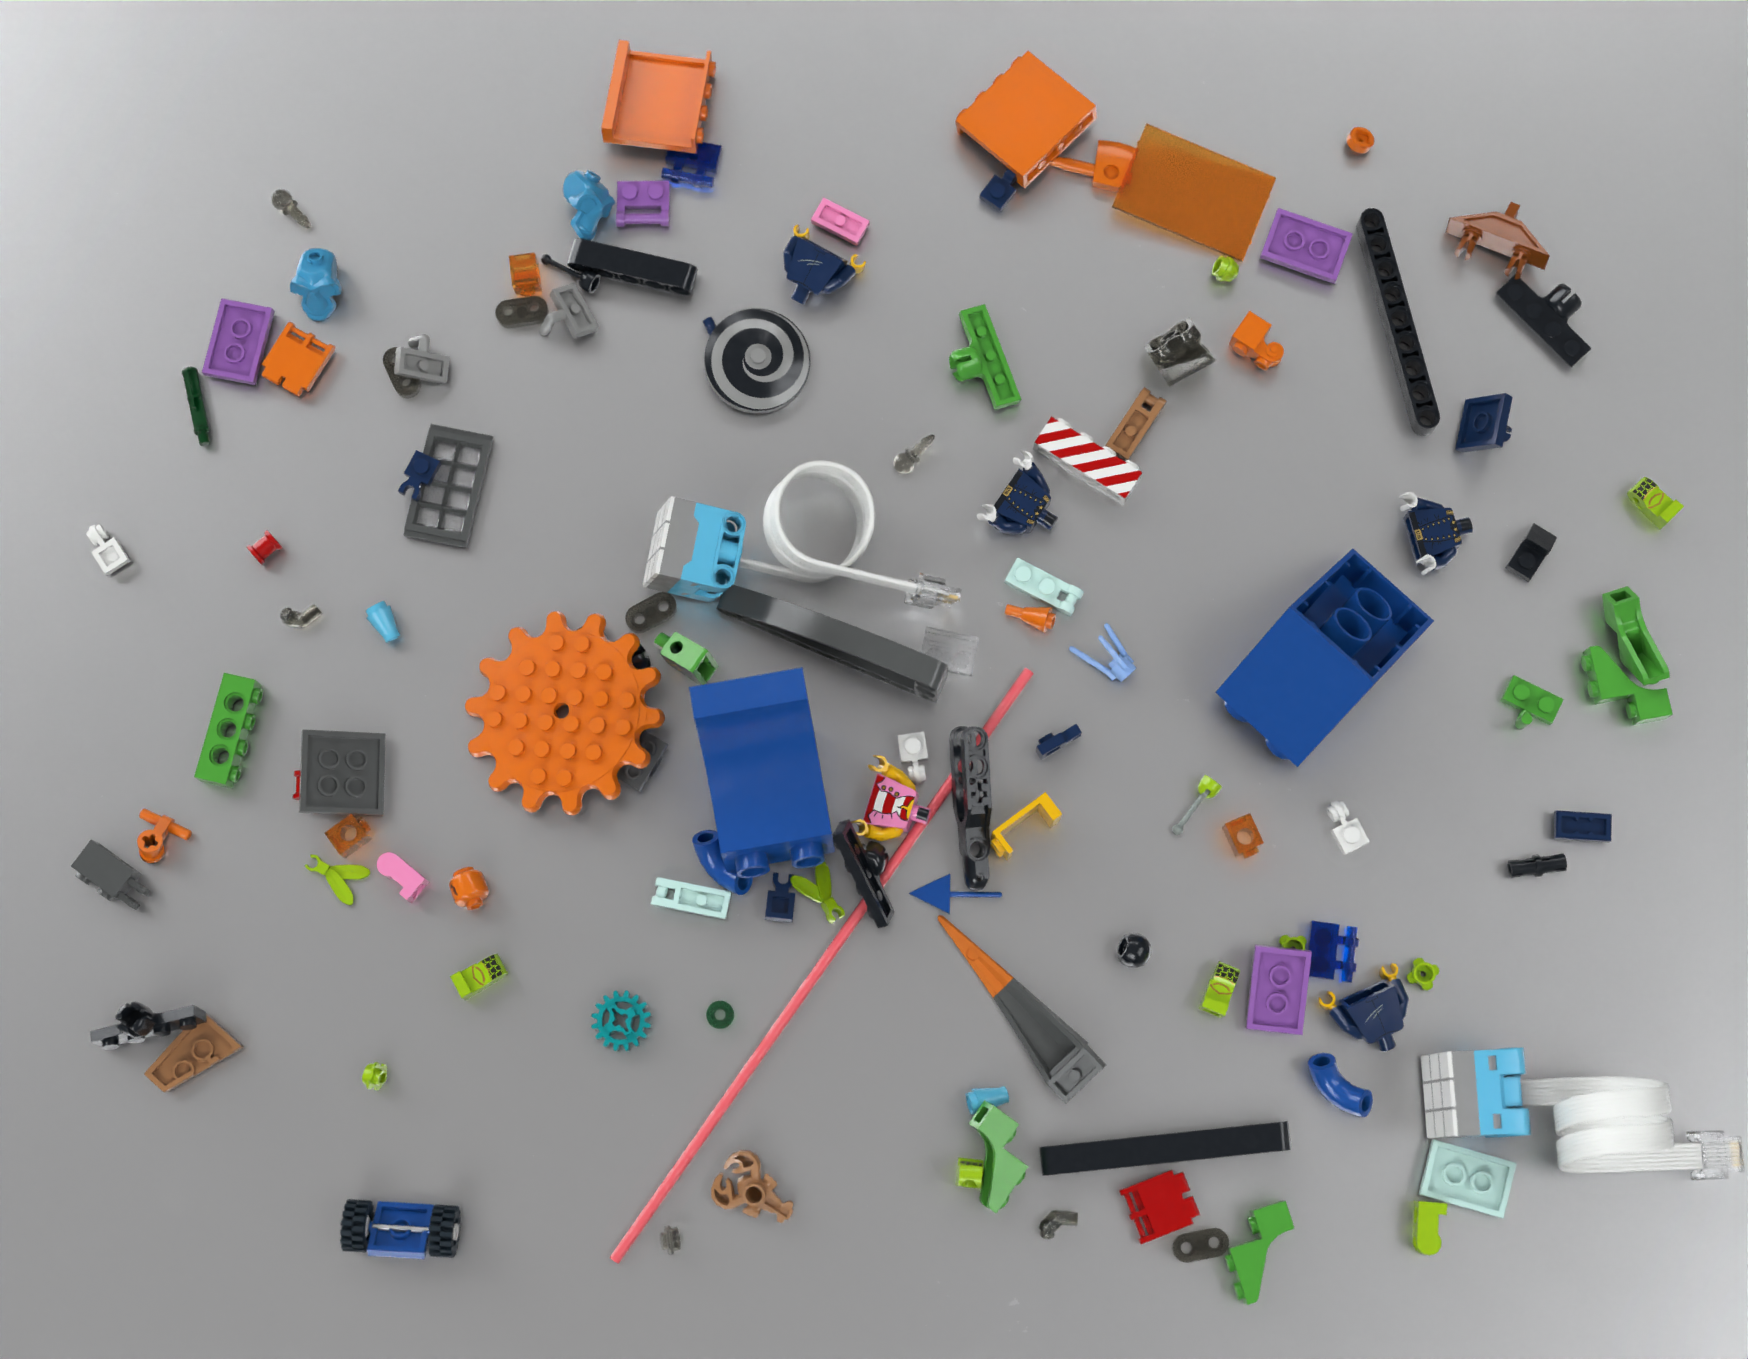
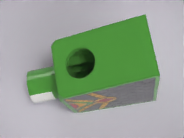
[654,632,719,685]

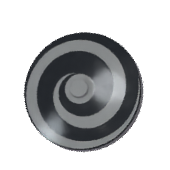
[704,309,810,414]

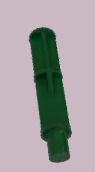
[182,367,210,446]

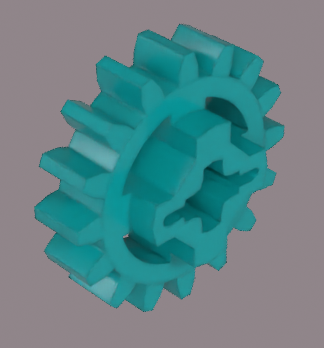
[591,990,652,1051]

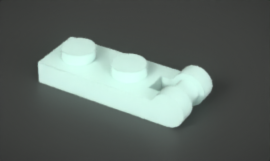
[1004,557,1084,616]
[651,877,732,920]

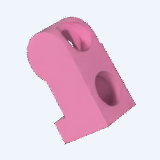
[377,852,429,903]

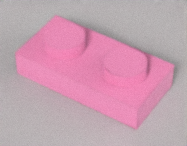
[811,197,870,246]

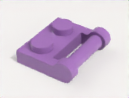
[616,181,670,227]

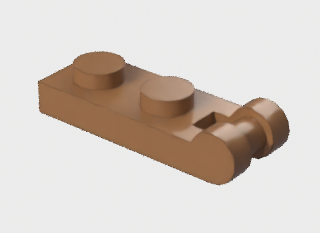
[1105,387,1167,461]

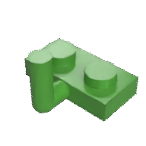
[1500,675,1564,729]

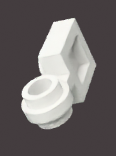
[86,524,130,575]
[897,731,928,785]
[1327,800,1370,855]

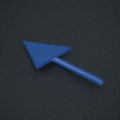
[909,874,1002,914]

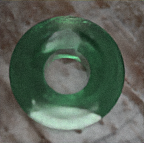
[706,1001,734,1029]

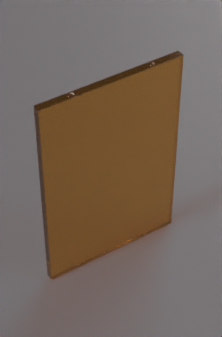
[1112,123,1276,262]

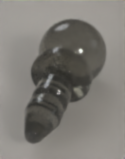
[271,189,311,229]
[893,434,935,474]

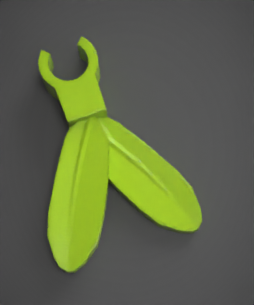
[304,854,370,905]
[790,862,845,924]

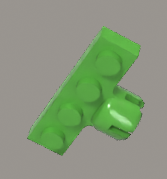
[949,304,1021,410]

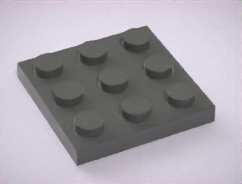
[299,730,386,816]

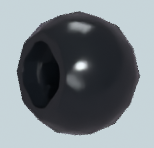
[1117,933,1152,968]

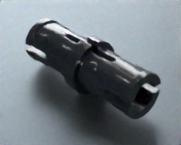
[1507,853,1567,878]

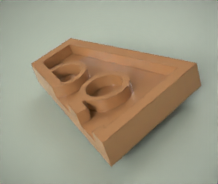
[144,1013,244,1093]

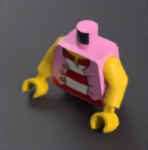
[851,755,931,841]

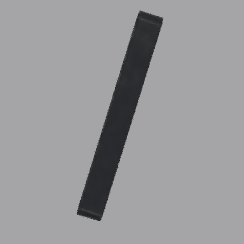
[1356,208,1440,436]
[1039,1121,1292,1176]

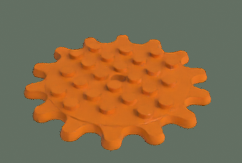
[465,611,665,816]

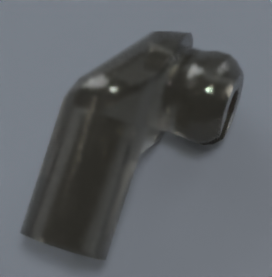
[280,603,323,628]
[1039,1210,1078,1239]

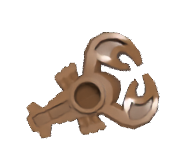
[711,1150,794,1223]

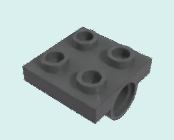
[617,730,669,791]

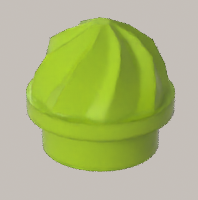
[1211,256,1239,282]

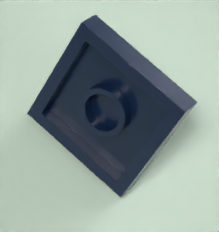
[1455,393,1513,453]

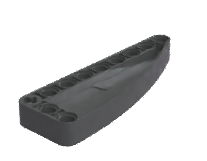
[716,584,948,702]

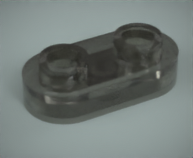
[495,296,549,328]
[383,347,421,398]
[625,592,677,633]
[1172,1228,1229,1263]

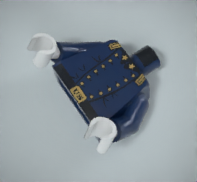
[977,450,1058,534]
[1399,492,1473,575]

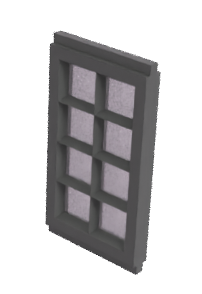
[403,424,494,548]

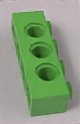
[194,673,263,789]

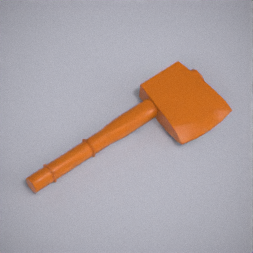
[1050,140,1139,194]

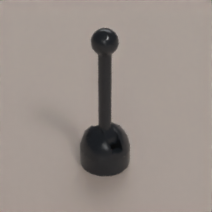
[541,254,601,294]

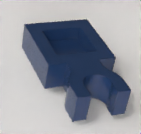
[398,450,441,502]
[1035,723,1082,760]
[765,872,795,923]

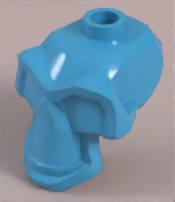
[563,170,615,241]
[290,248,342,321]

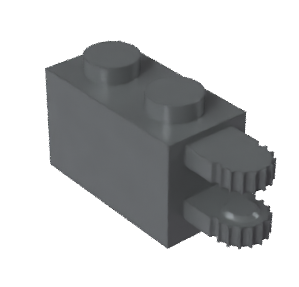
[71,840,151,910]

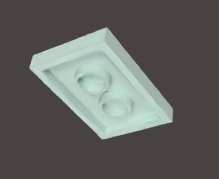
[1418,1139,1517,1219]

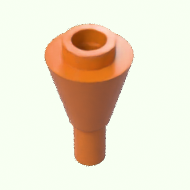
[1005,604,1056,633]

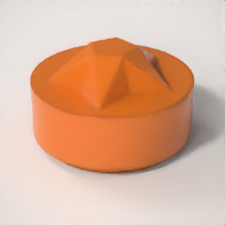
[1347,127,1374,154]

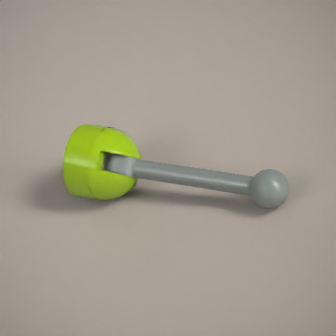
[1172,775,1222,835]

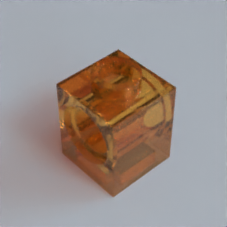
[509,252,542,296]
[325,813,372,858]
[1222,813,1264,859]

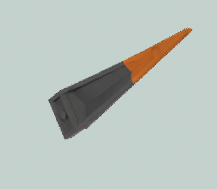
[938,915,1106,1104]

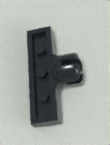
[1496,275,1591,368]
[832,819,895,928]
[90,1002,207,1050]

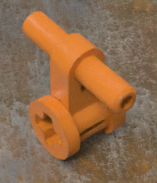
[137,808,192,863]

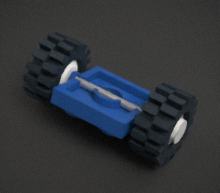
[340,1199,461,1259]

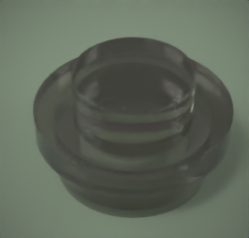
[660,1226,680,1255]

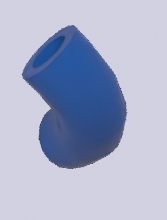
[692,830,753,895]
[1308,1053,1373,1117]

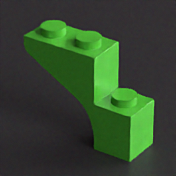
[1602,586,1670,685]
[1581,646,1673,725]
[968,1100,1029,1214]
[1224,1201,1295,1305]

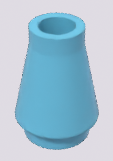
[366,601,400,643]
[966,1086,1009,1115]

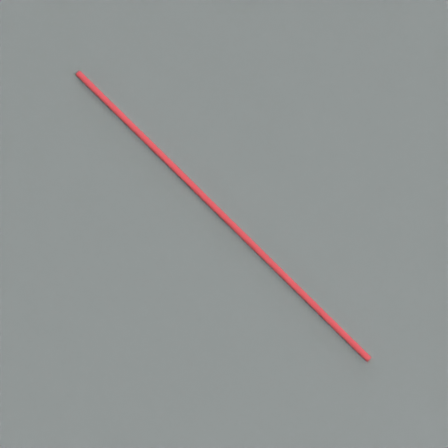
[610,668,1034,1264]

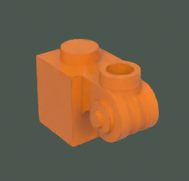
[1229,311,1284,371]

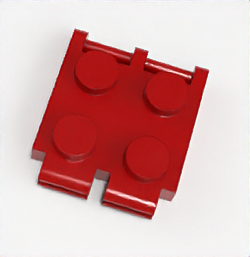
[1119,1170,1200,1244]

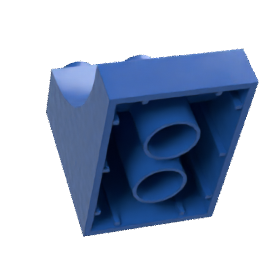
[1215,548,1434,767]
[689,668,835,878]

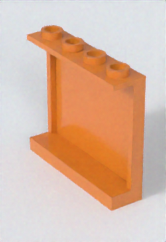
[601,40,716,153]
[955,51,1097,189]

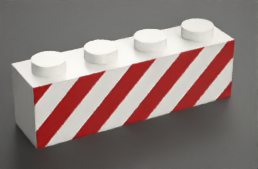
[1033,416,1142,505]

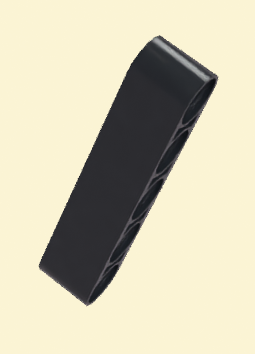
[567,239,698,296]

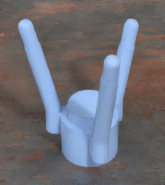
[1069,623,1136,682]

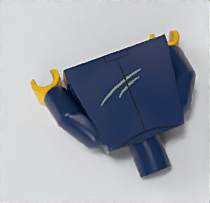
[783,225,866,305]
[1319,963,1409,1051]

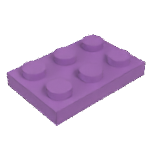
[1260,208,1353,284]
[202,298,275,385]
[1245,944,1312,1035]

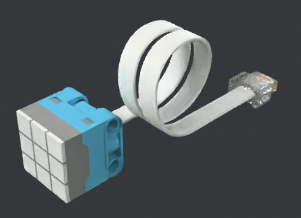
[642,461,962,609]
[1421,1048,1745,1180]

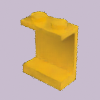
[990,792,1062,860]

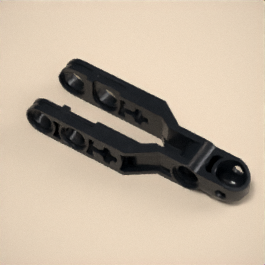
[949,726,992,891]

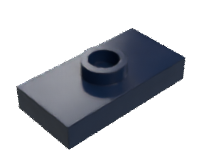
[1554,810,1612,843]

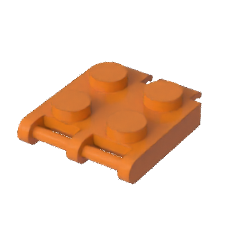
[262,322,336,397]

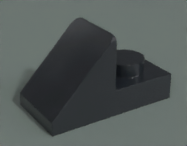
[1505,523,1557,582]

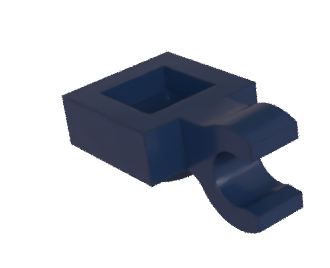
[980,168,1017,213]

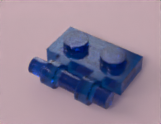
[661,142,722,188]
[1307,921,1359,983]

